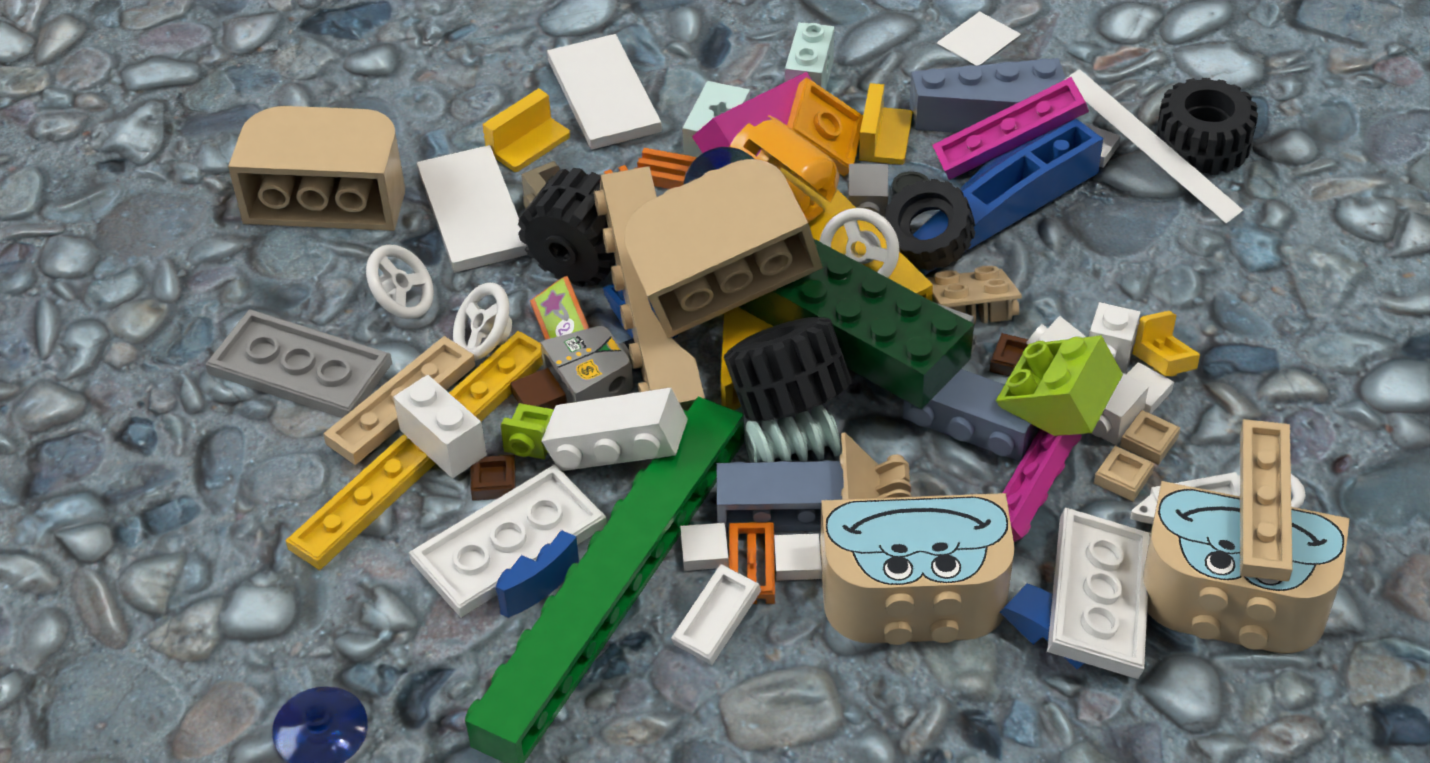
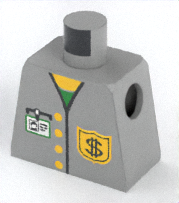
[540,326,635,403]

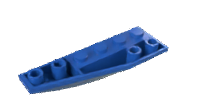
[913,119,1103,275]

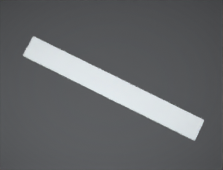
[1064,69,1243,224]

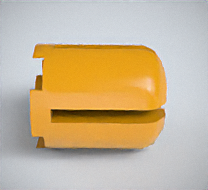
[727,115,840,222]

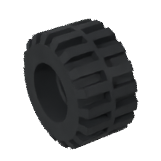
[1156,78,1258,175]

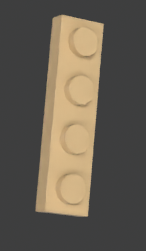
[323,336,476,465]
[1240,419,1293,582]

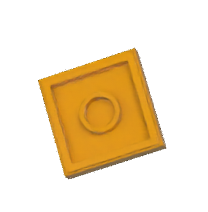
[787,77,863,177]

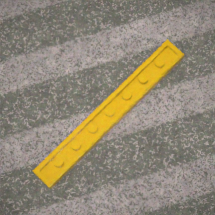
[285,331,543,570]

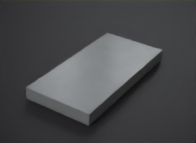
[205,309,392,418]

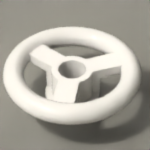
[819,208,899,278]
[366,245,434,319]
[453,282,512,361]

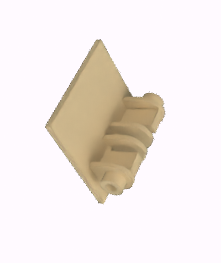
[926,266,1022,325]
[839,432,912,500]

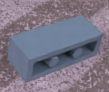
[903,369,1040,462]
[717,460,844,532]

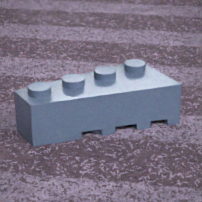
[909,58,1066,133]

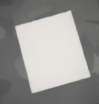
[937,11,1021,65]

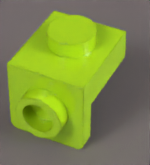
[500,403,554,460]

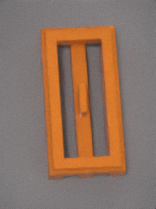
[634,148,717,189]
[729,522,775,604]

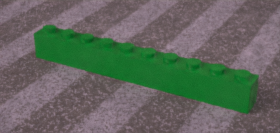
[465,396,744,763]

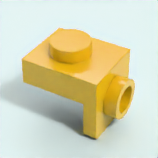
[1132,311,1200,377]

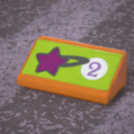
[530,276,589,340]

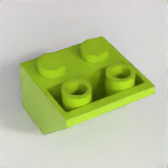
[996,335,1123,436]

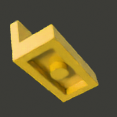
[859,83,913,165]
[482,88,570,172]

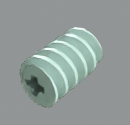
[744,405,841,463]

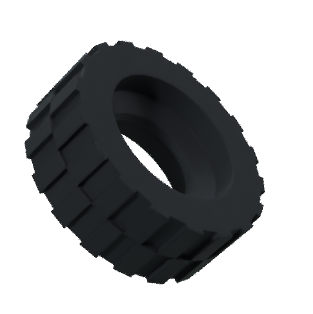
[884,179,975,271]

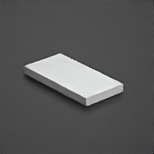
[547,34,662,150]
[417,145,528,273]
[409,464,607,618]
[1047,507,1151,679]

